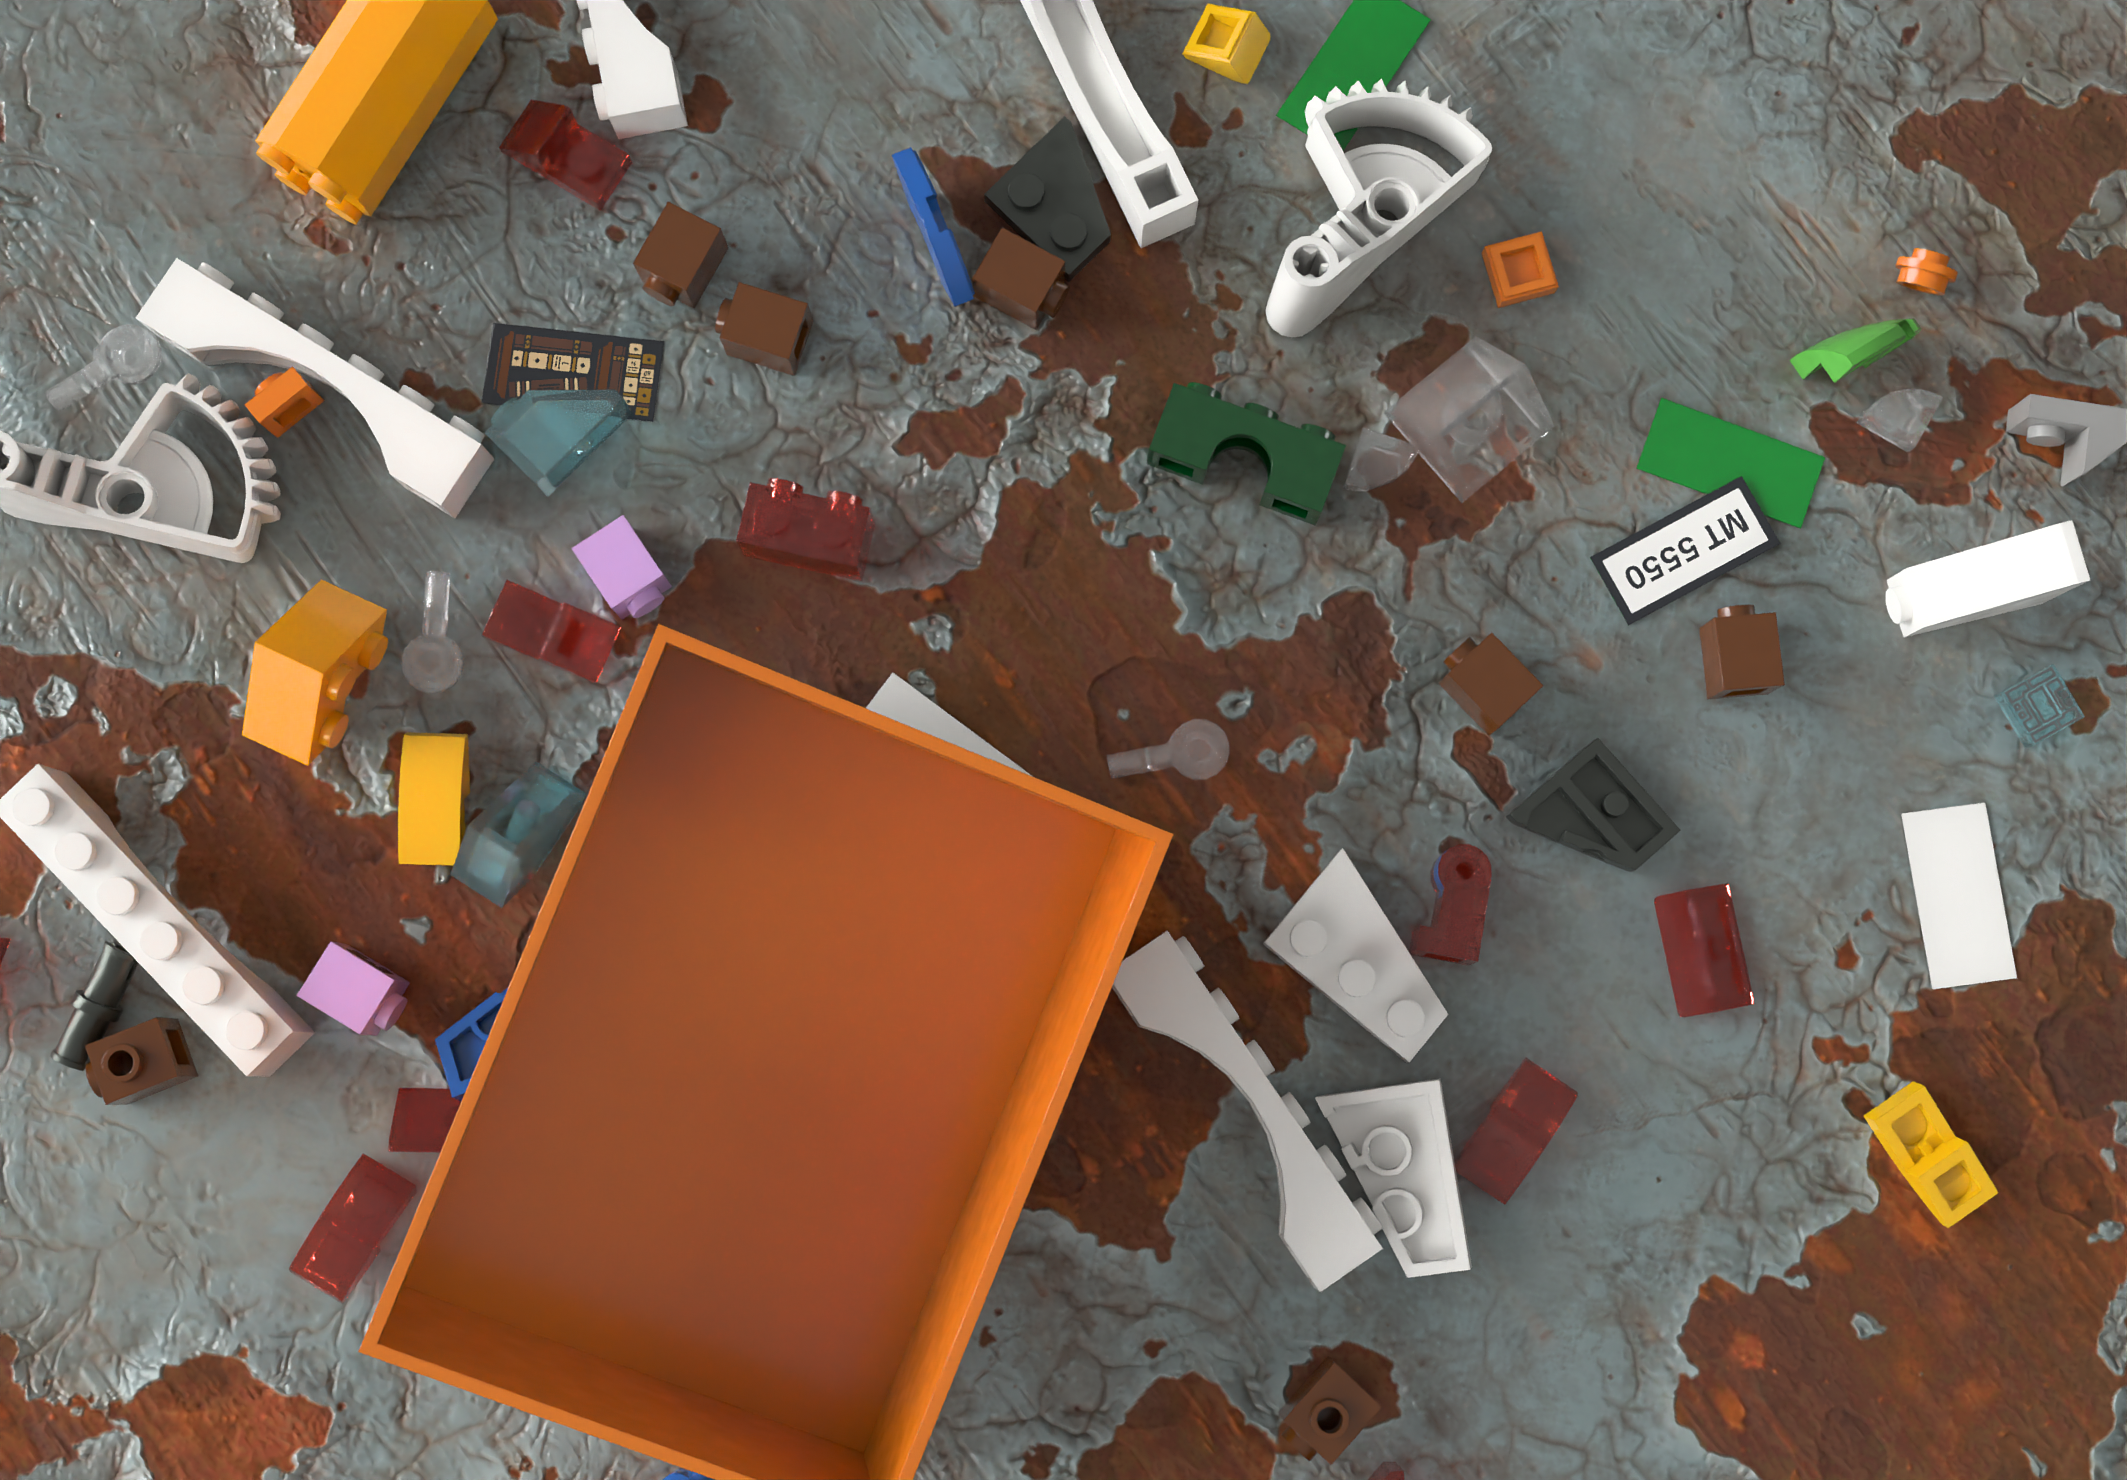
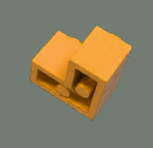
[242,579,388,766]

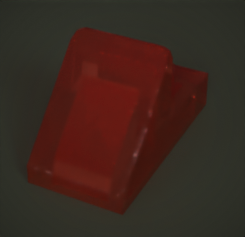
[499,99,632,211]

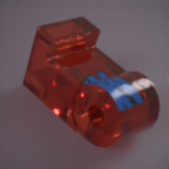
[1409,844,1492,966]

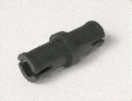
[50,941,139,1071]

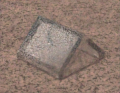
[1384,337,1554,503]

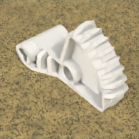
[1265,78,1492,337]
[0,373,281,563]

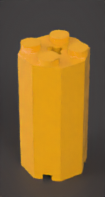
[255,0,499,225]

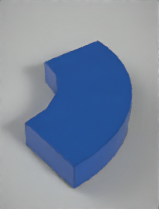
[892,147,975,307]

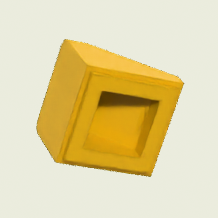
[1182,4,1271,84]

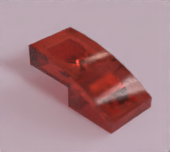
[482,580,621,683]
[1454,1057,1578,1205]
[289,1153,417,1304]

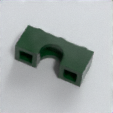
[1147,382,1346,526]

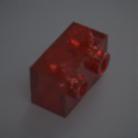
[736,478,875,581]

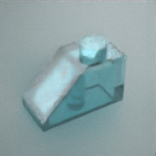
[485,389,633,497]
[450,762,587,908]

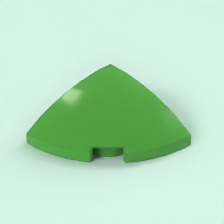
[1790,318,1922,383]

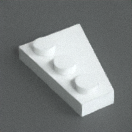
[1263,848,1448,1063]
[1315,1078,1472,1278]

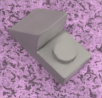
[2006,394,2127,487]

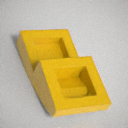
[398,732,470,866]
[1864,1081,1999,1228]

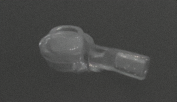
[46,324,162,411]
[401,571,464,694]
[1107,719,1229,780]

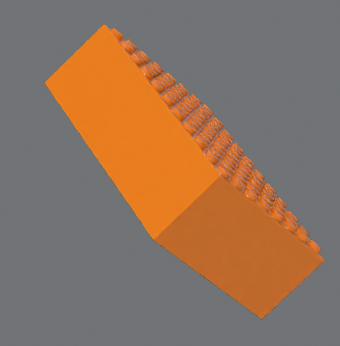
[358,624,1173,1480]

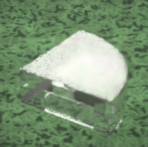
[1856,389,1943,452]
[1343,428,1421,491]

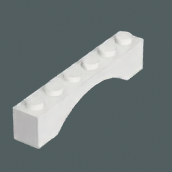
[576,0,688,139]
[1020,0,1198,248]
[136,258,494,518]
[0,764,315,1077]
[1112,931,1383,1292]

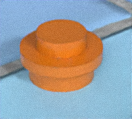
[1895,248,1958,295]

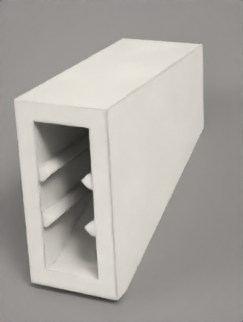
[1886,520,2090,637]

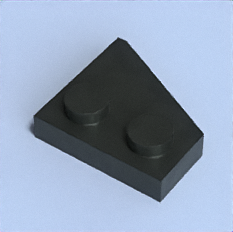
[984,116,1111,282]
[1506,738,1681,872]

